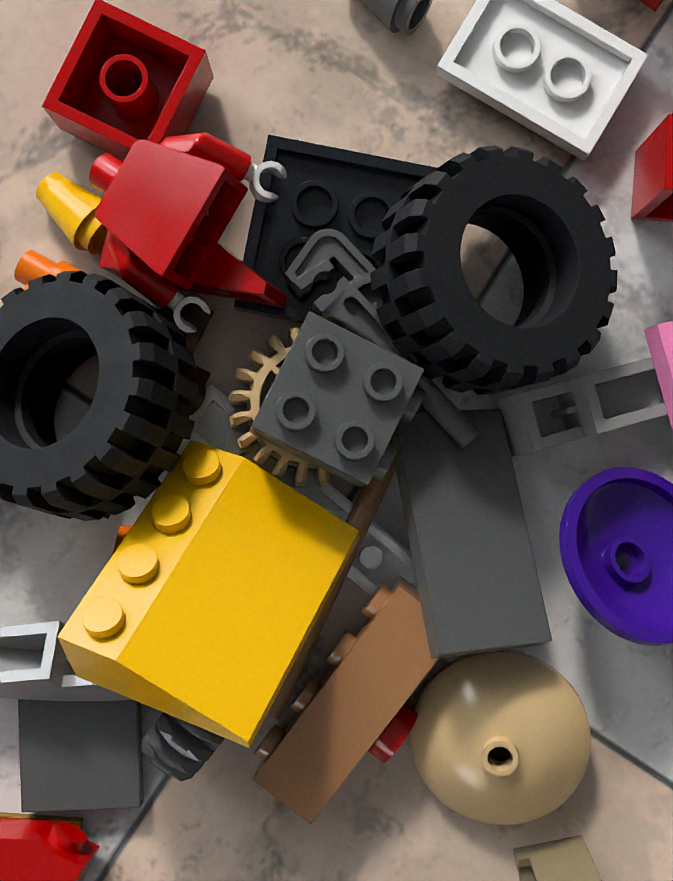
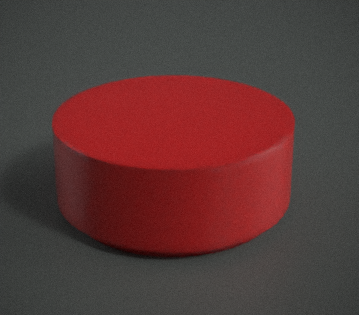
[368,704,418,763]

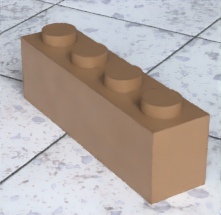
[252,576,439,824]

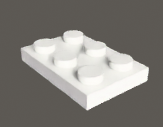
[435,0,648,161]

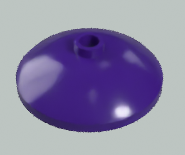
[559,467,673,646]

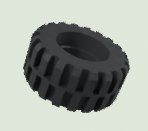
[370,145,618,395]
[0,271,199,521]

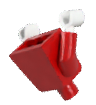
[89,132,287,333]

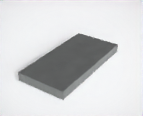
[390,409,552,659]

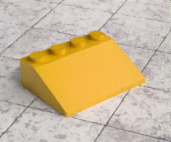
[57,440,360,748]

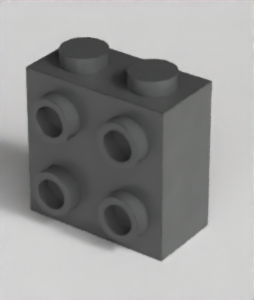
[250,311,425,488]

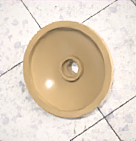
[410,650,591,825]

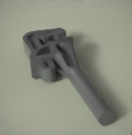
[284,229,480,449]

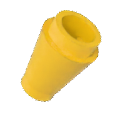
[36,172,107,255]

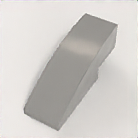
[496,357,667,457]
[0,621,133,701]

